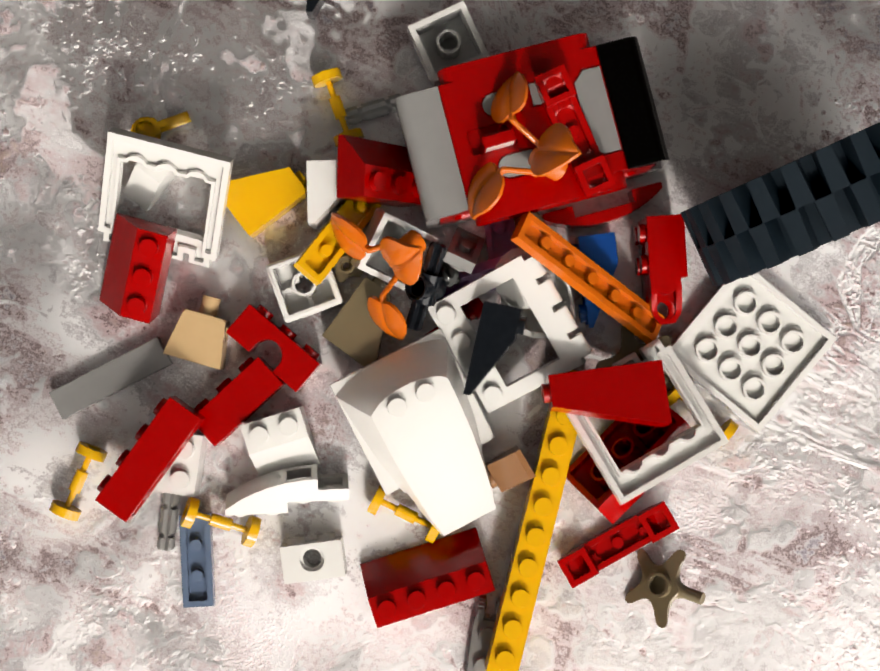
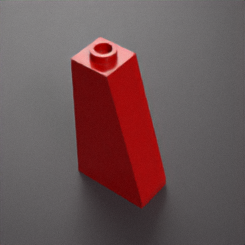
[541,360,672,427]

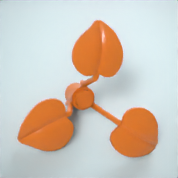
[467,71,582,220]
[331,212,426,340]

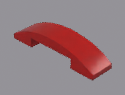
[533,64,616,197]
[541,182,663,229]
[557,501,679,588]

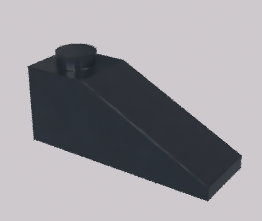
[463,301,527,395]

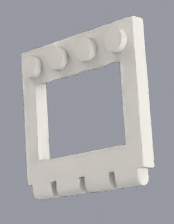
[98,127,234,268]
[428,253,592,413]
[565,338,729,506]

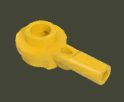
[131,111,191,139]

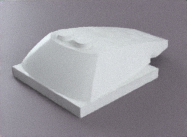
[329,328,496,536]

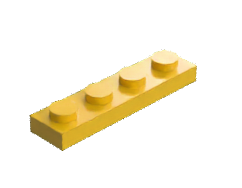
[293,199,382,286]

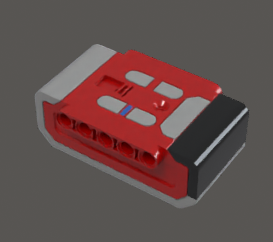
[395,33,669,229]

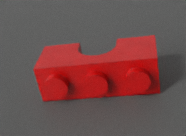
[226,304,322,392]

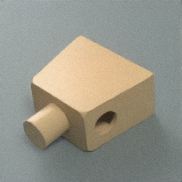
[163,295,230,370]

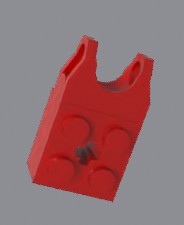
[633,214,688,325]

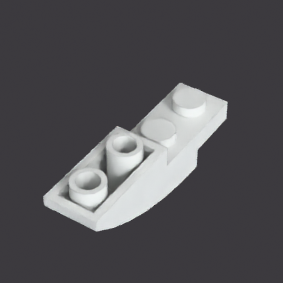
[225,464,349,517]

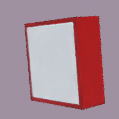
[481,128,516,153]

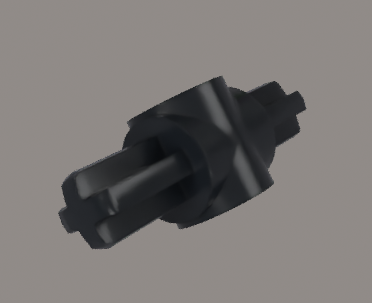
[405,241,447,331]

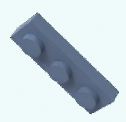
[179,513,216,608]

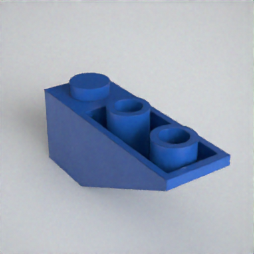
[572,232,618,329]

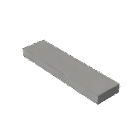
[49,337,173,419]

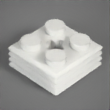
[266,252,344,323]

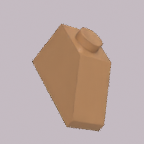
[485,445,536,492]

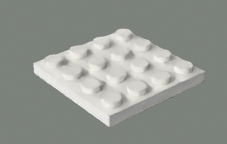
[671,273,837,433]

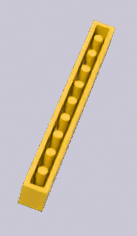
[484,370,577,671]

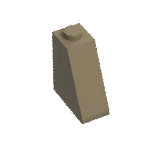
[322,277,392,367]

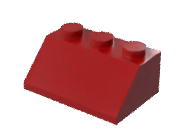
[337,134,421,207]
[99,213,177,324]

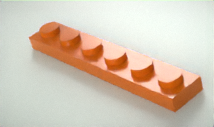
[510,211,665,344]

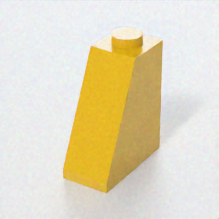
[226,167,307,239]

